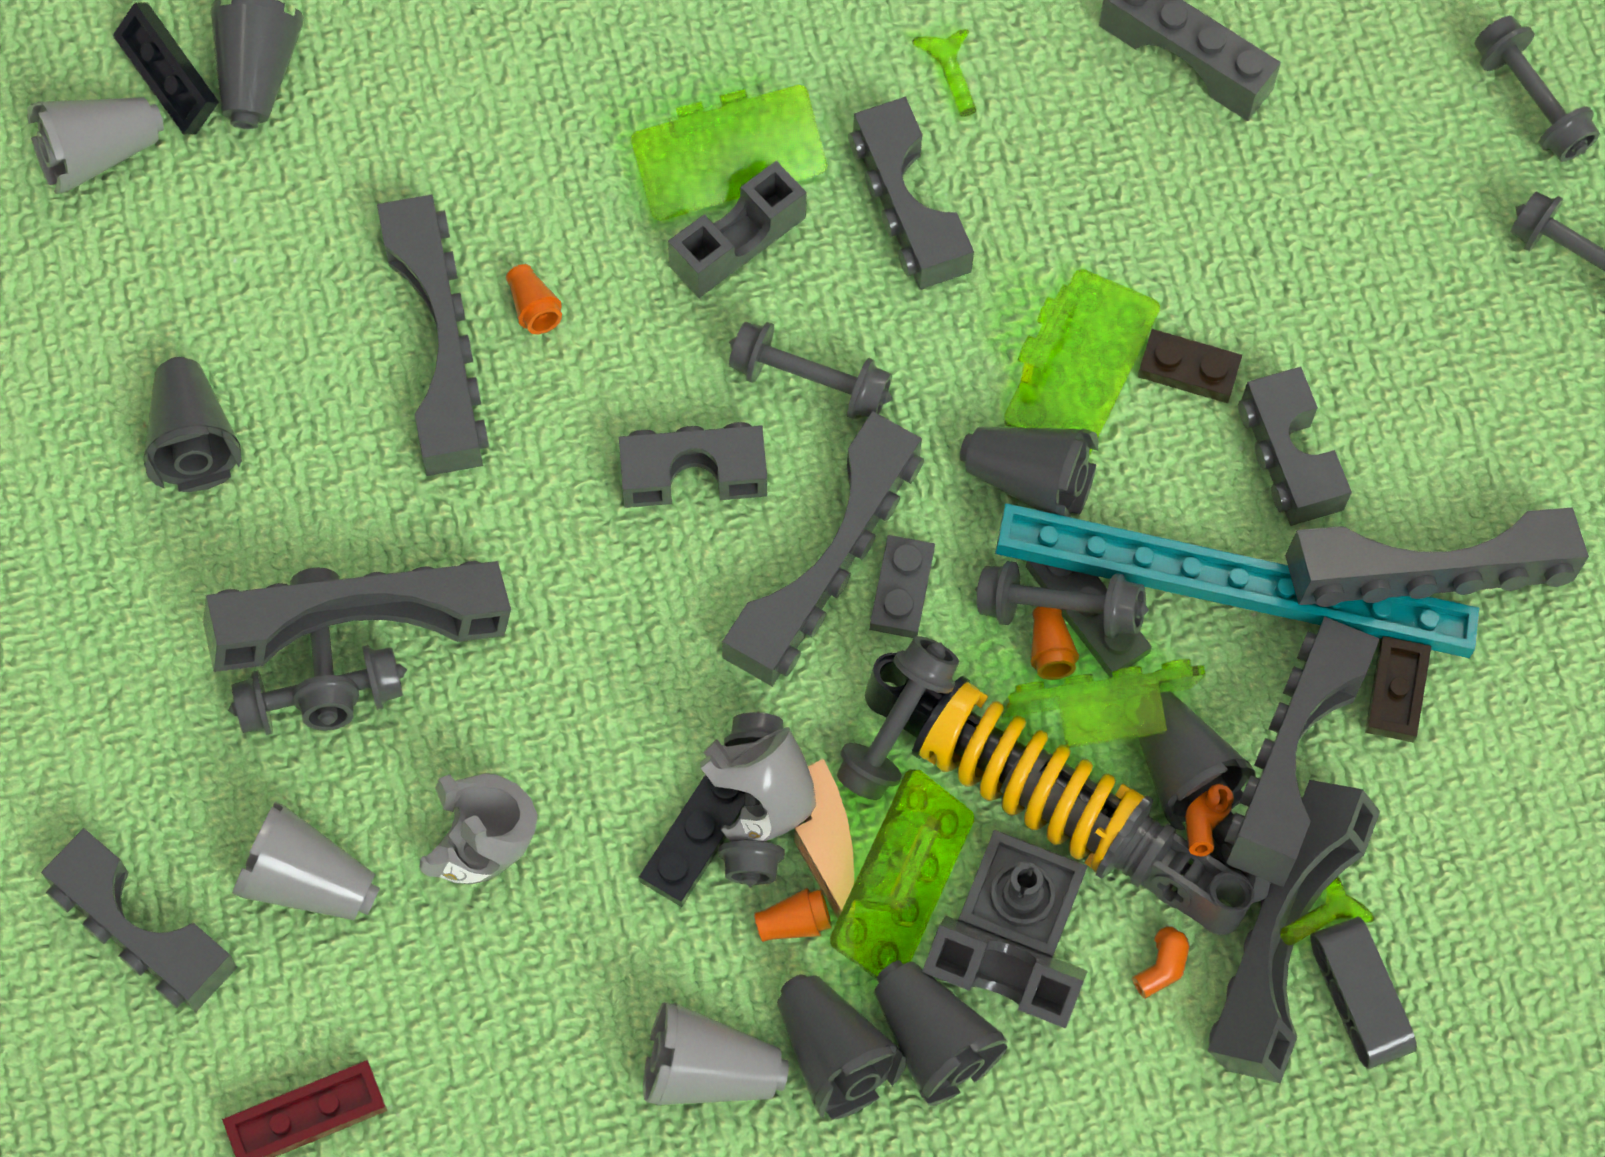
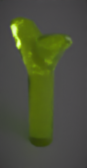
[912,29,977,117]
[1280,877,1374,946]

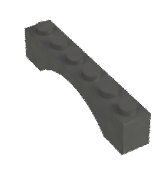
[377,194,489,476]
[722,411,924,687]
[1285,507,1589,607]
[203,561,511,672]
[1224,617,1379,887]
[1207,780,1380,1083]

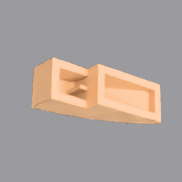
[794,758,854,926]

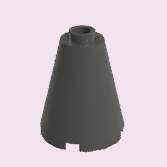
[211,0,304,129]
[144,357,242,492]
[960,426,1099,518]
[1132,691,1256,830]
[874,960,1008,1106]
[777,974,906,1120]

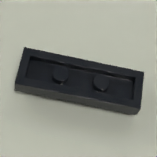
[113,3,219,134]
[639,774,745,907]

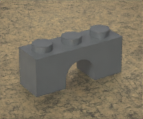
[668,160,807,298]
[1238,366,1352,526]
[619,422,767,508]
[922,916,1088,1029]

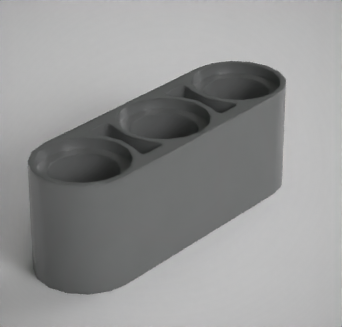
[1310,916,1417,1069]

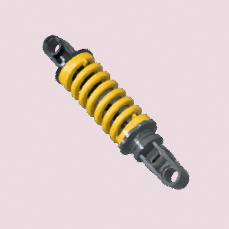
[865,653,1254,935]

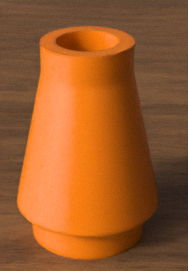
[506,264,562,334]
[1031,607,1079,680]
[754,888,832,942]

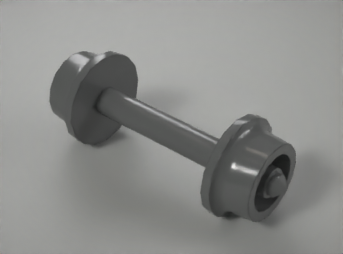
[1474,16,1600,162]
[1510,191,1605,271]
[729,322,893,419]
[975,561,1149,639]
[290,567,359,731]
[837,636,959,800]
[228,645,407,735]
[719,711,785,887]

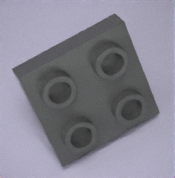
[958,830,1088,957]

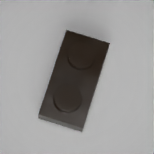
[1138,329,1242,403]
[1365,636,1431,743]

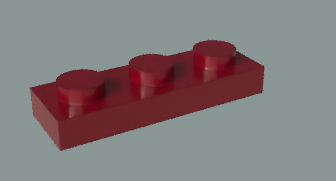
[222,1060,388,1157]

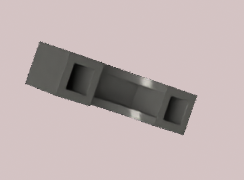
[1099,0,1281,121]
[848,96,974,290]
[41,828,238,1013]

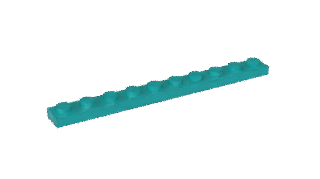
[995,503,1479,658]

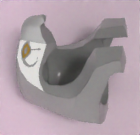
[700,727,816,841]
[419,773,538,884]

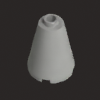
[27,97,164,194]
[232,802,380,920]
[643,1002,789,1105]

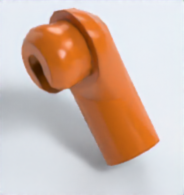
[1185,784,1234,857]
[1132,926,1190,999]

